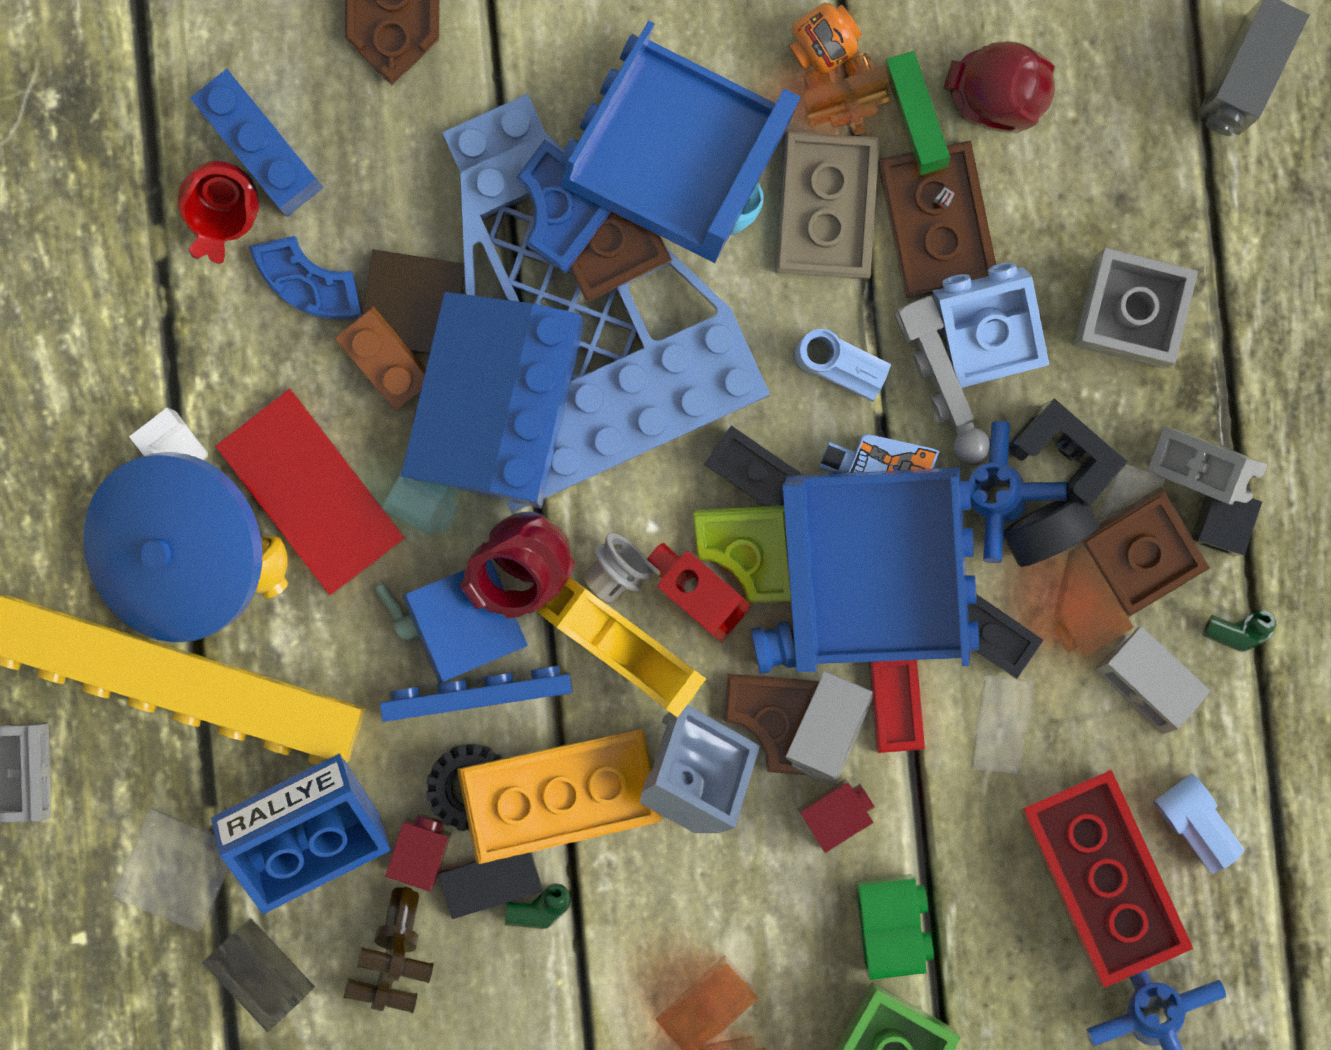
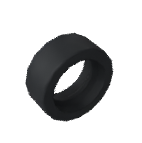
[1003,494,1099,567]

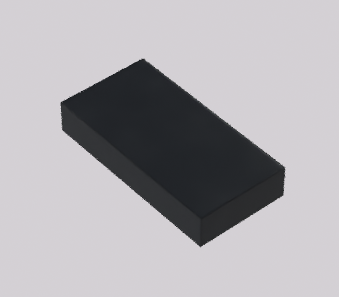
[438,852,543,919]

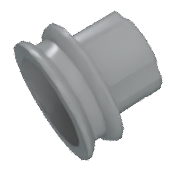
[583,533,653,603]

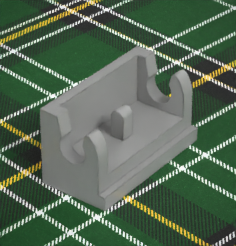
[1147,426,1268,505]
[1094,626,1211,734]
[786,671,873,787]
[0,723,52,822]

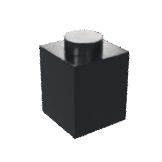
[1192,487,1263,556]

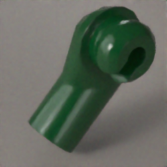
[1203,610,1277,652]
[505,883,571,929]

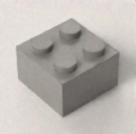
[1073,248,1198,369]

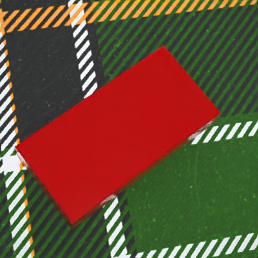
[869,660,925,753]

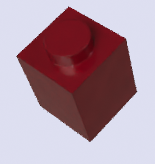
[798,779,875,853]
[385,814,452,892]

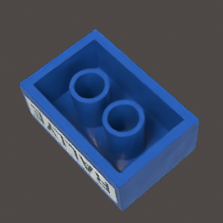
[211,753,391,914]

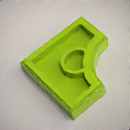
[693,505,791,603]

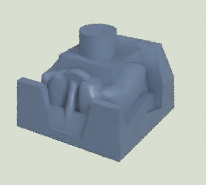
[640,705,760,833]

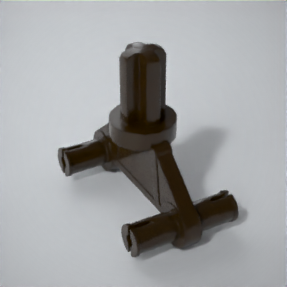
[343,887,434,1013]

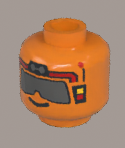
[789,3,862,74]

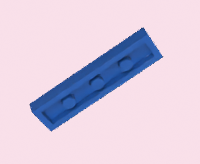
[380,666,573,722]

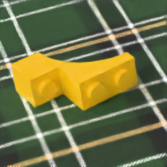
[536,577,706,718]

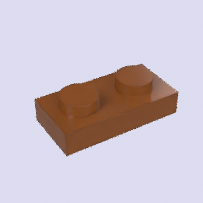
[334,306,426,411]

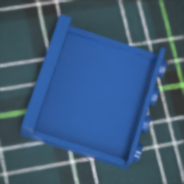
[559,20,801,263]
[783,467,979,673]

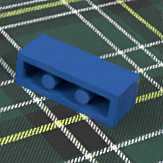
[190,68,324,217]

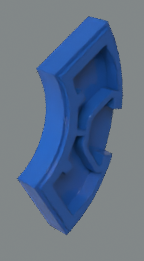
[249,236,362,321]

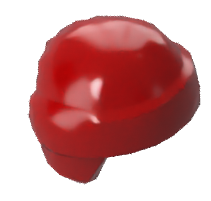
[177,160,259,264]

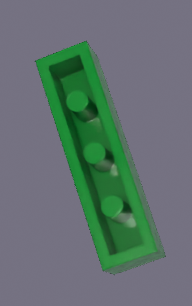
[885,51,950,175]

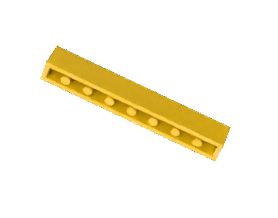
[0,595,366,765]

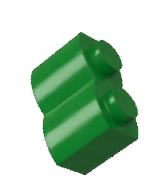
[855,874,933,980]

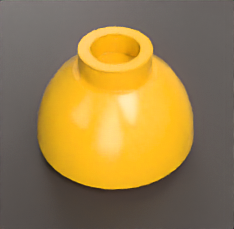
[255,536,288,599]

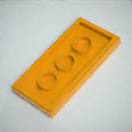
[457,728,662,864]

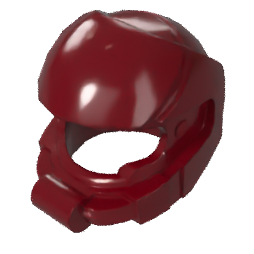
[943,41,1055,133]
[459,511,575,618]

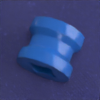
[750,621,796,674]

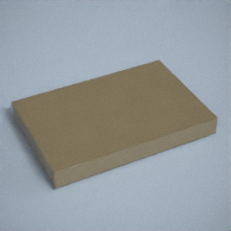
[776,131,880,280]

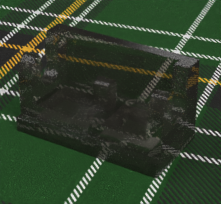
[202,918,315,1033]

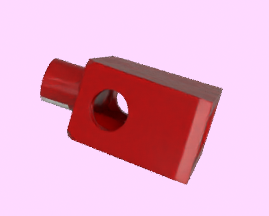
[645,543,752,643]

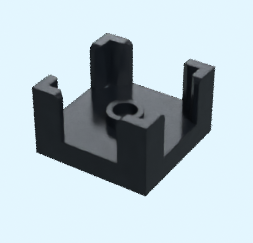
[1009,398,1128,506]

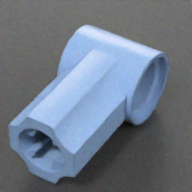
[794,329,891,402]
[1153,773,1245,875]

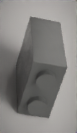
[1197,0,1310,136]

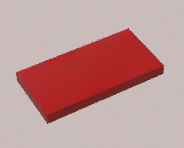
[215,389,406,595]

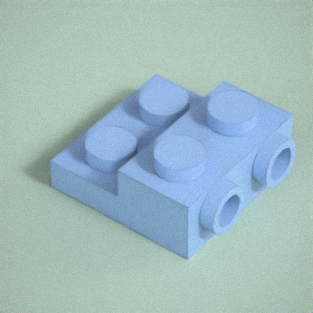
[932,262,1049,388]

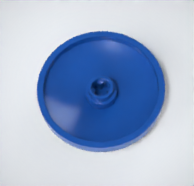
[83,452,262,642]

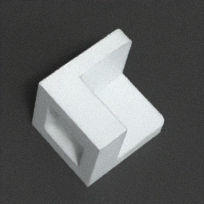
[129,408,208,460]

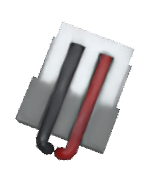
[934,187,955,209]

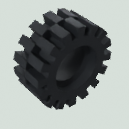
[426,744,504,831]

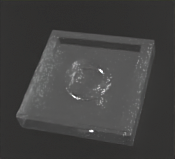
[113,808,229,933]

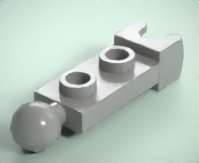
[894,296,990,465]

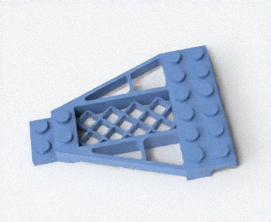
[442,94,770,513]

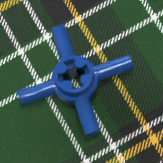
[969,421,1069,563]
[1086,970,1226,1050]

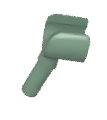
[374,583,420,642]

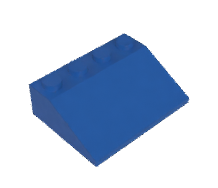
[401,292,584,508]

